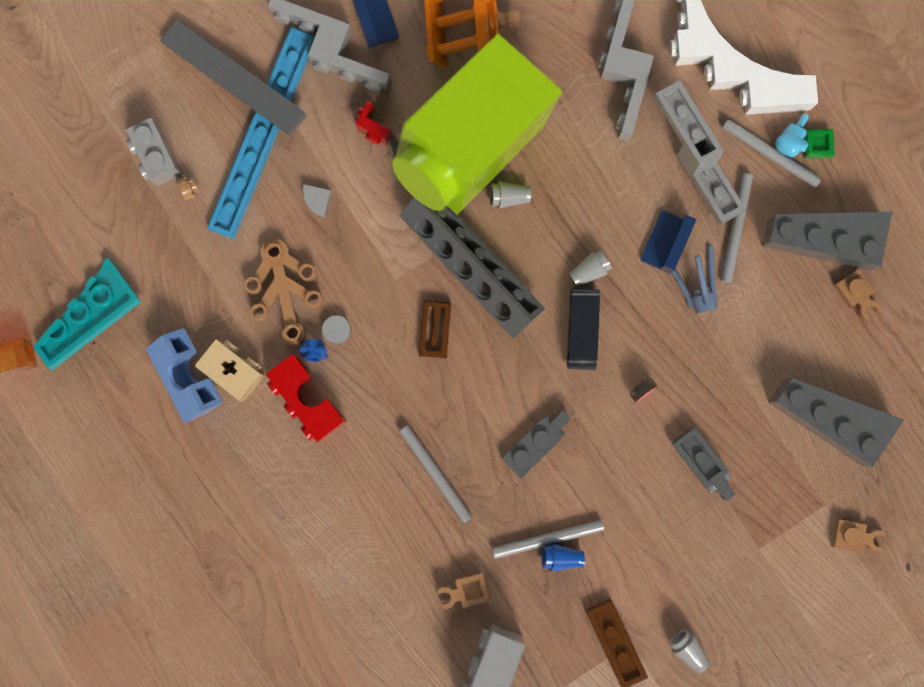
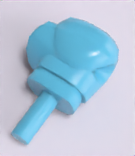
[775,114,809,157]

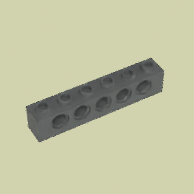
[399,197,545,338]

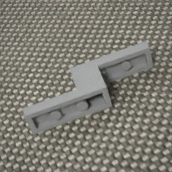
[268,0,391,92]
[598,0,654,141]
[654,80,746,225]

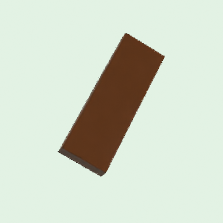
[585,598,648,687]

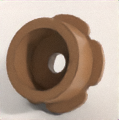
[176,174,199,201]

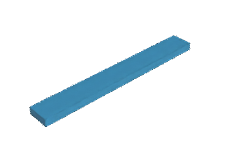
[207,27,315,240]

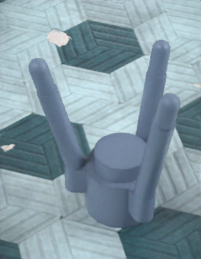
[672,245,719,314]

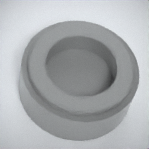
[322,315,351,344]

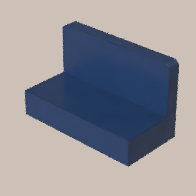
[353,0,399,49]
[640,211,697,274]

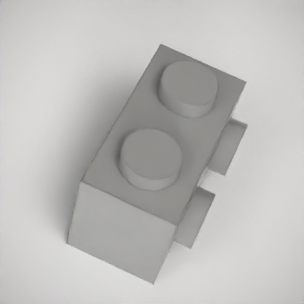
[126,118,182,186]

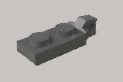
[501,411,571,479]
[671,427,736,501]

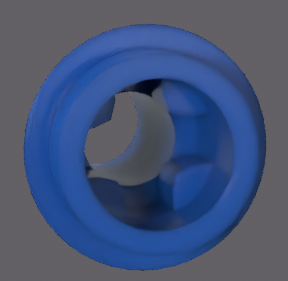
[541,543,585,572]

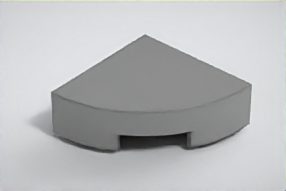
[303,184,332,219]

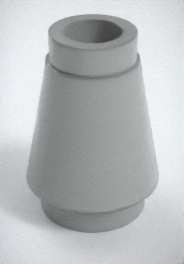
[489,181,531,209]
[569,250,612,287]
[669,629,710,673]

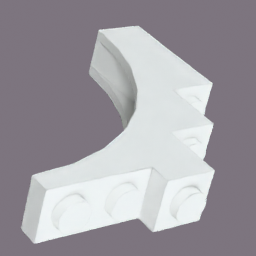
[669,0,818,115]

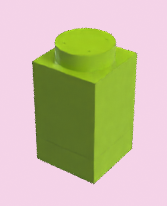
[392,34,563,215]

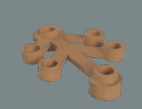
[244,239,323,345]

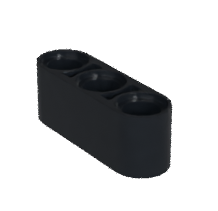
[567,288,600,370]

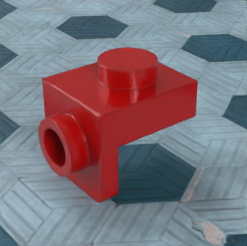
[354,101,392,146]

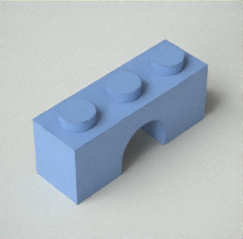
[146,328,223,423]

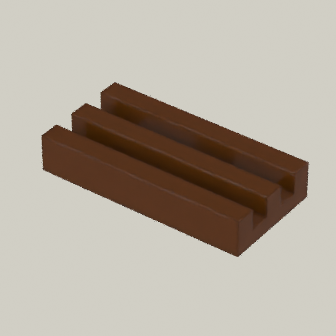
[419,300,451,359]

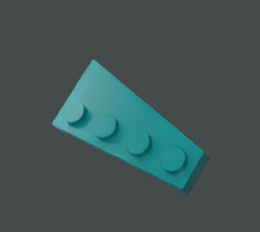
[33,257,142,371]

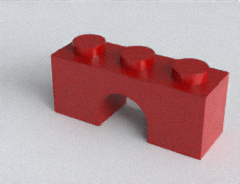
[266,354,346,442]

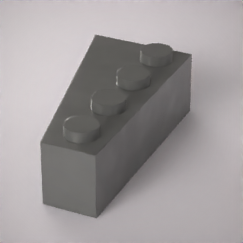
[762,211,893,271]
[769,378,904,467]

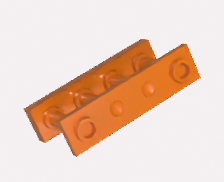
[424,0,499,68]

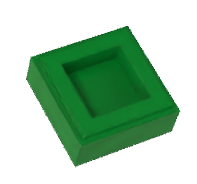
[804,129,835,159]

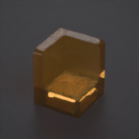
[0,338,38,373]

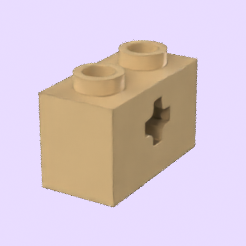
[195,339,265,402]

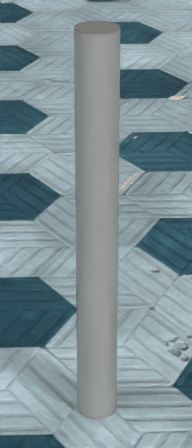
[722,119,821,188]
[721,173,753,284]
[399,425,472,524]
[492,520,604,559]

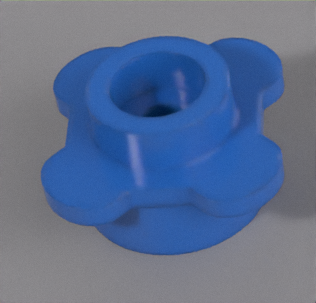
[299,339,328,362]

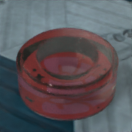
[629,378,657,403]

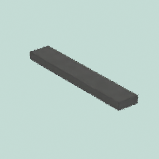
[160,20,307,137]

